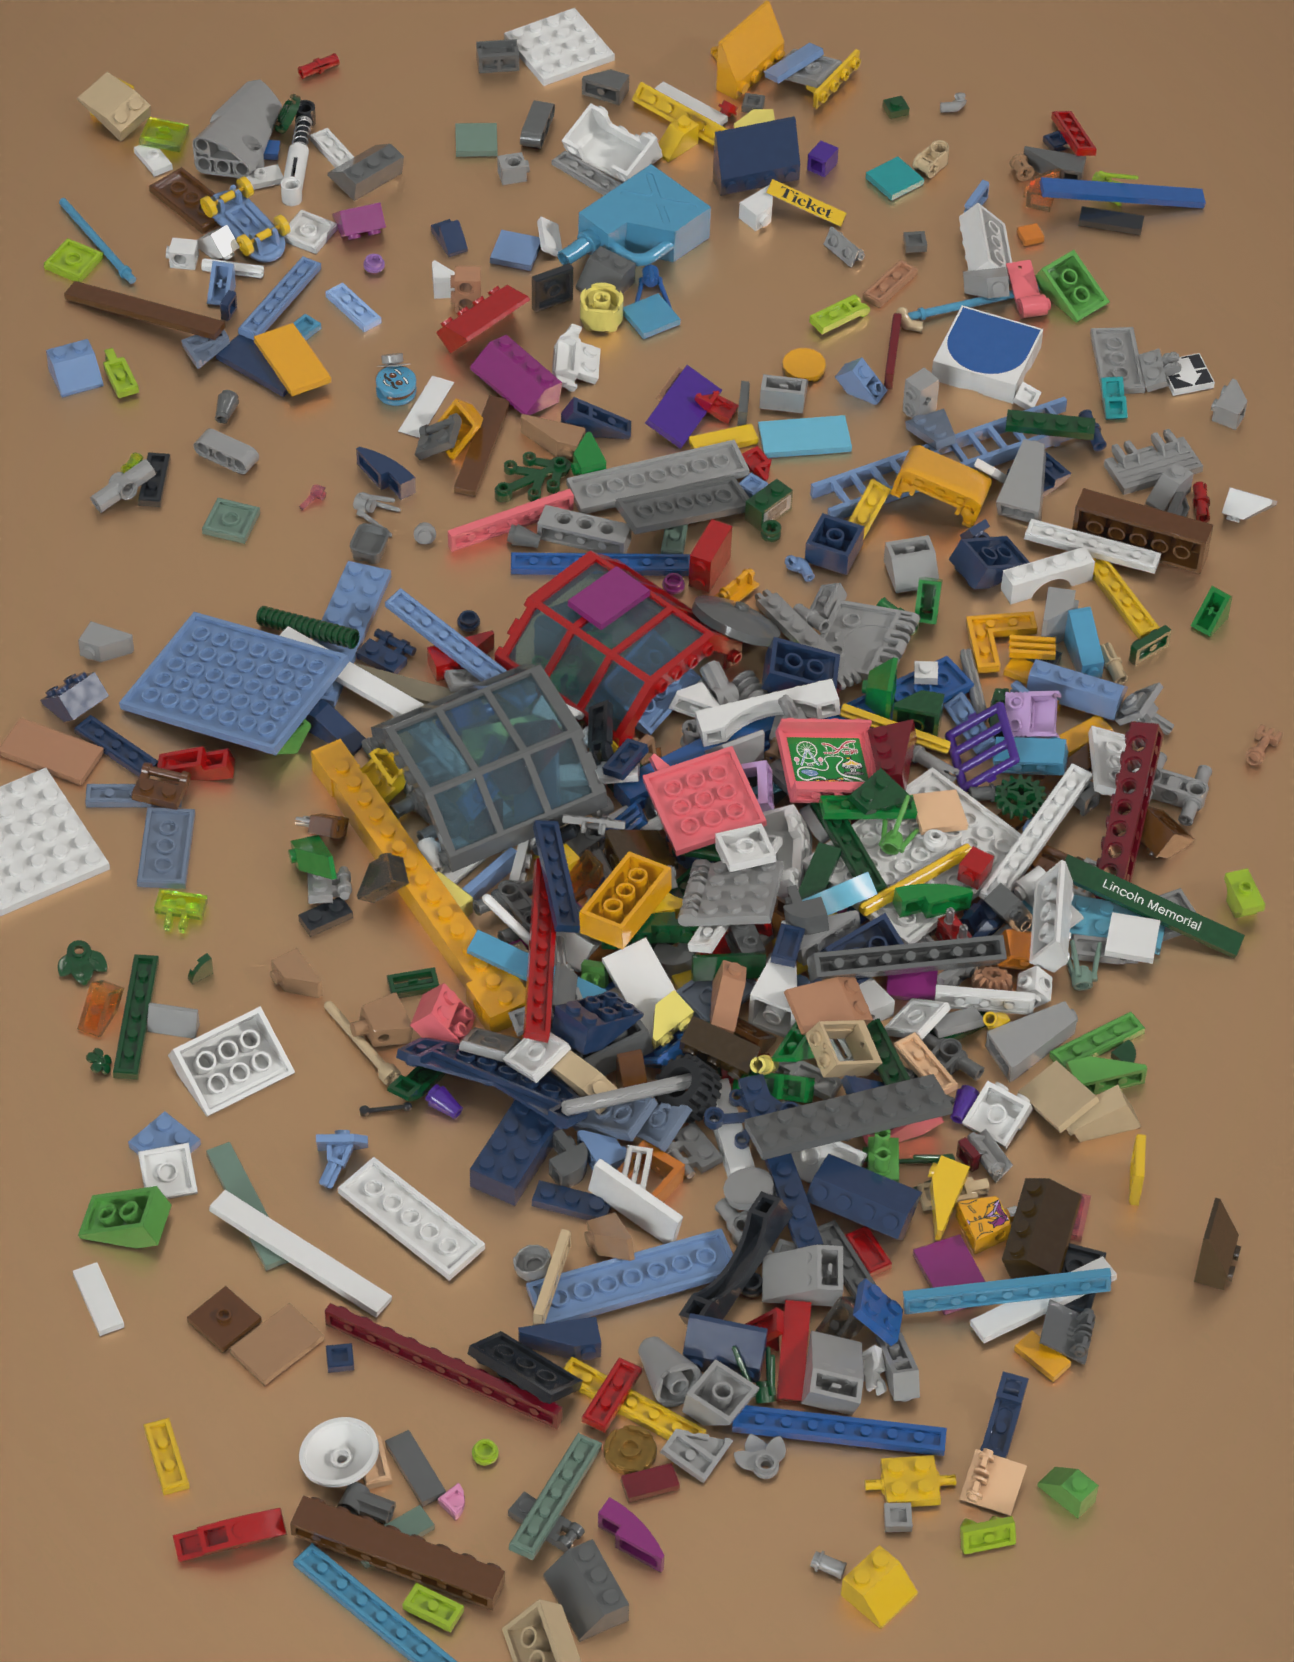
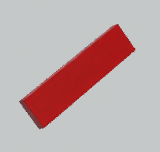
[1051,111,1097,156]

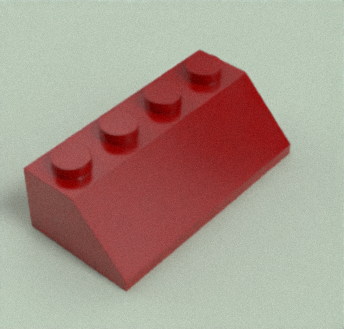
[436,285,530,354]

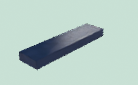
[74,715,158,777]

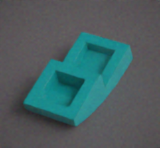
[1100,377,1128,420]

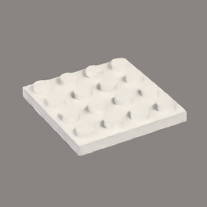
[504,8,615,86]

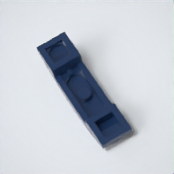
[980,1371,1029,1458]

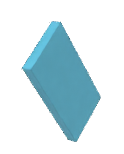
[758,415,852,458]

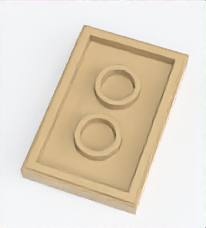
[1018,1061,1100,1133]

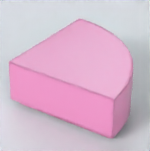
[438,1483,465,1521]

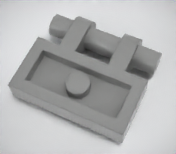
[307,866,352,904]
[665,1122,723,1179]

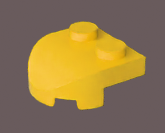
[361,748,406,804]

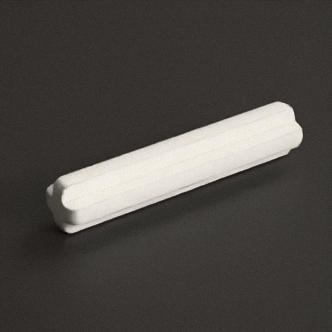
[201,258,264,278]

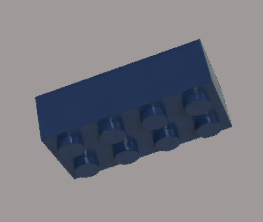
[470,1100,560,1206]

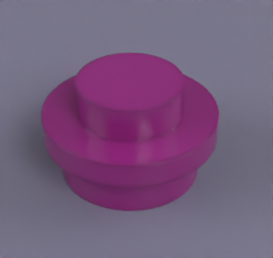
[662,573,685,594]

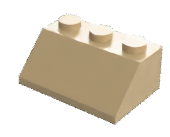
[502,1599,581,1662]

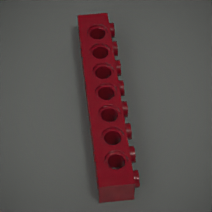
[1092,722,1164,901]

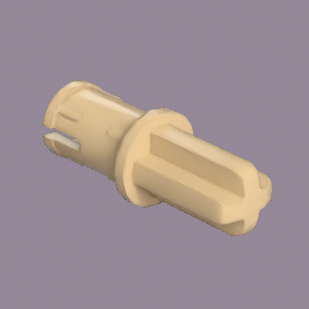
[1101,642,1128,685]

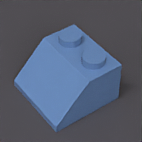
[46,339,104,397]

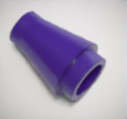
[425,1084,463,1119]
[950,1085,980,1124]

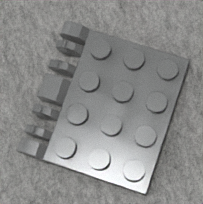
[820,599,920,680]
[678,859,784,927]

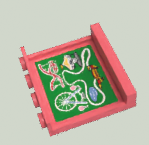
[775,718,876,803]

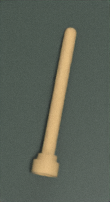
[324,1001,401,1086]

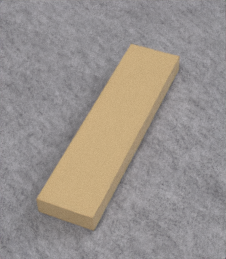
[533,1229,571,1325]

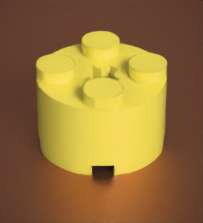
[580,283,623,332]

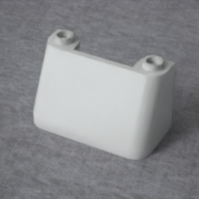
[763,804,812,899]

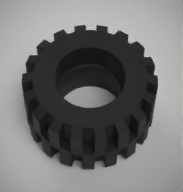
[654,1054,722,1124]

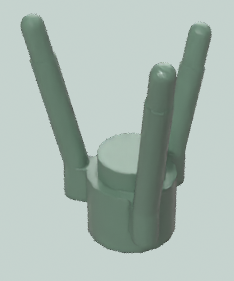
[1067,940,1102,991]

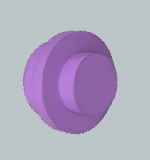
[363,254,385,273]

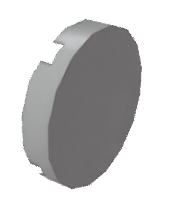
[723,1167,775,1211]

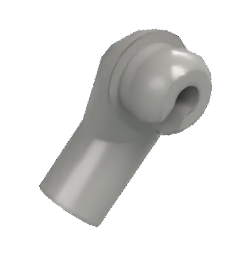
[940,92,967,113]

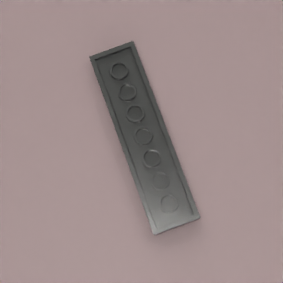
[744,1074,953,1160]

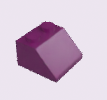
[332,202,386,240]

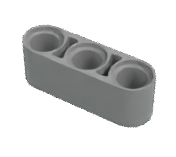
[193,428,259,475]

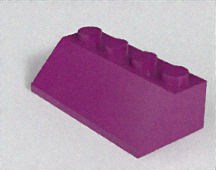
[470,335,562,415]

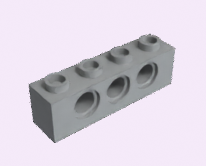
[537,505,632,554]

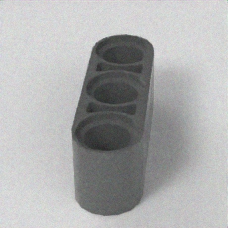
[520,100,555,149]

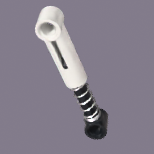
[281,100,316,206]

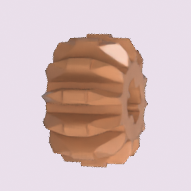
[971,965,1013,991]

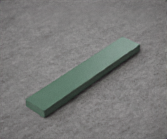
[206,1142,288,1271]
[508,1433,602,1560]

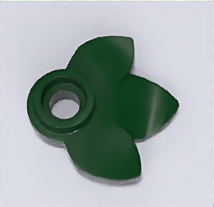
[58,940,107,986]

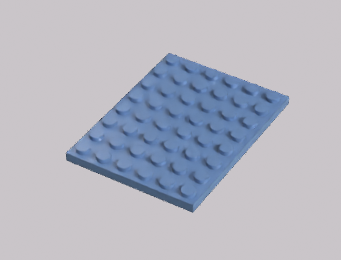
[119,612,350,755]

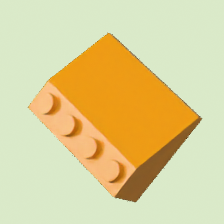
[716,0,785,100]

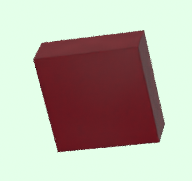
[956,1137,981,1173]

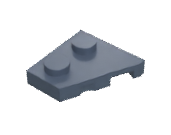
[181,330,230,369]

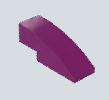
[598,1497,665,1573]

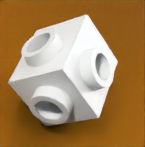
[1016,965,1053,1008]

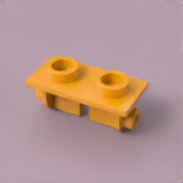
[714,568,760,602]

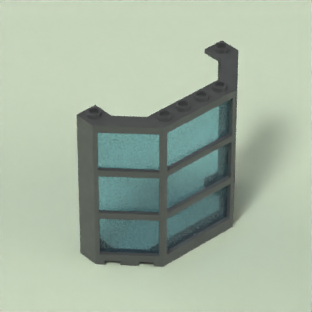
[370,664,608,872]

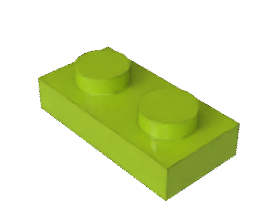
[402,1583,464,1633]

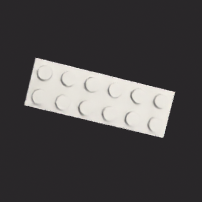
[338,1157,485,1281]

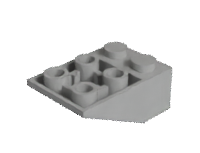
[762,1244,843,1307]
[801,1331,864,1415]

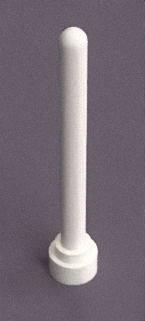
[482,894,575,972]

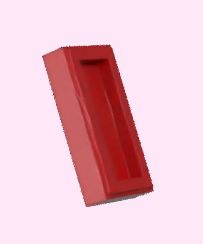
[845,1226,892,1277]

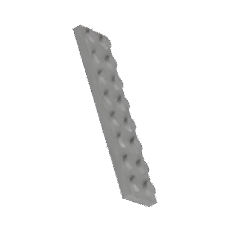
[566,440,749,514]

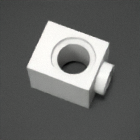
[166,238,199,270]

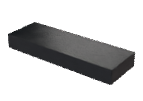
[1078,206,1144,235]
[138,452,171,507]

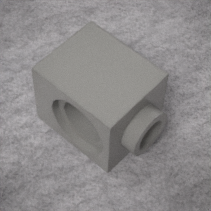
[497,152,530,185]

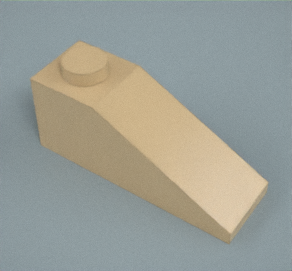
[551,1050,617,1115]

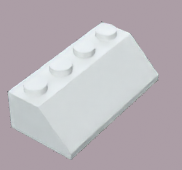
[959,203,1012,284]
[1029,860,1074,973]

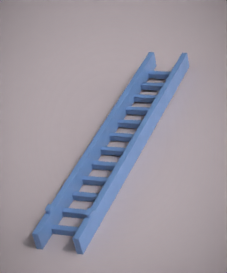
[810,396,1074,519]

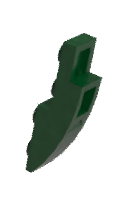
[601,912,699,950]

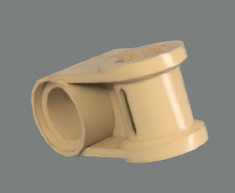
[912,140,949,178]

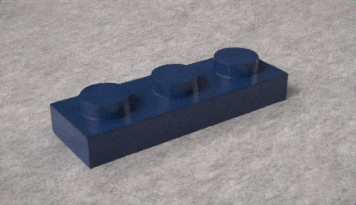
[532,1180,611,1220]

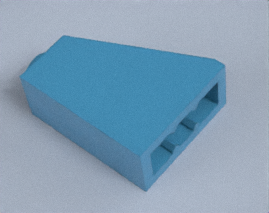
[1064,607,1104,678]

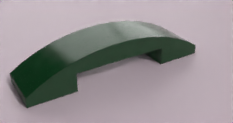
[387,1066,446,1101]

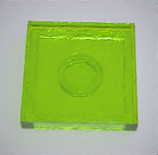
[139,117,189,152]

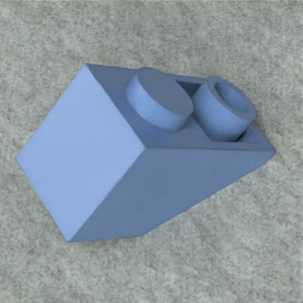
[835,357,888,405]

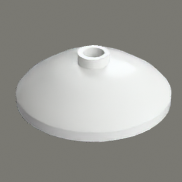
[299,1417,379,1487]

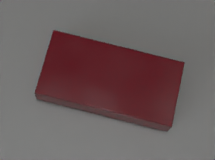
[620,1463,680,1503]

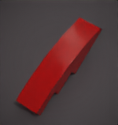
[776,1300,811,1403]

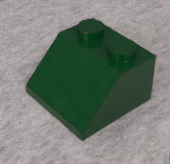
[892,690,945,737]

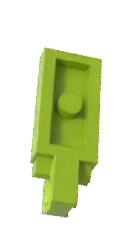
[103,348,139,398]

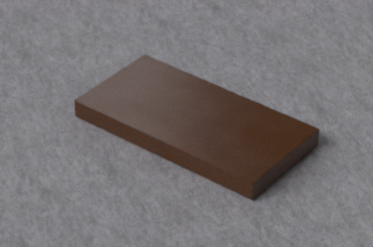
[149,167,219,234]

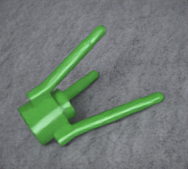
[878,795,919,855]

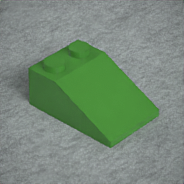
[1035,250,1110,323]
[78,1186,172,1248]

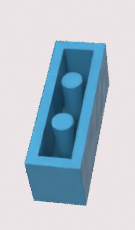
[993,737,1069,775]

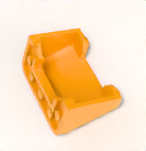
[890,445,992,528]

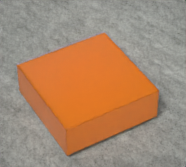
[1017,223,1044,246]

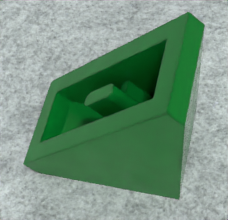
[1191,586,1232,637]

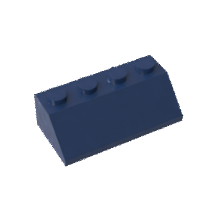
[806,1153,922,1240]

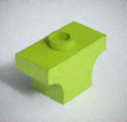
[1224,868,1265,918]

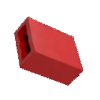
[689,519,732,593]

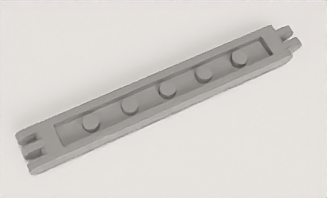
[755,589,862,690]

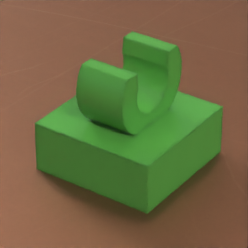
[581,959,609,989]

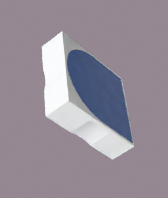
[932,305,1043,404]

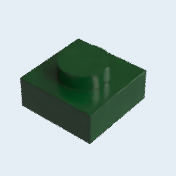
[882,96,910,119]

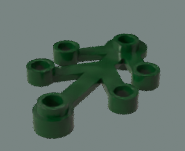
[495,452,571,503]

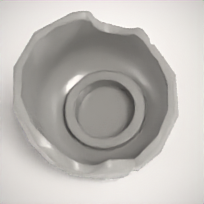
[513,1245,552,1282]

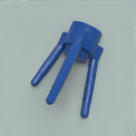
[635,264,672,308]

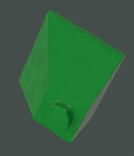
[862,657,898,719]

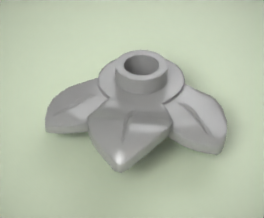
[734,1434,786,1479]

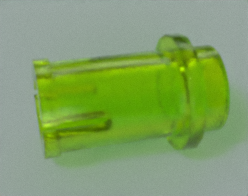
[121,452,143,473]

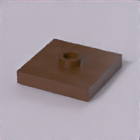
[187,1286,262,1353]

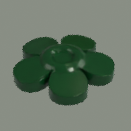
[86,1048,112,1075]

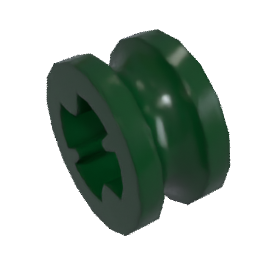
[761,520,781,542]

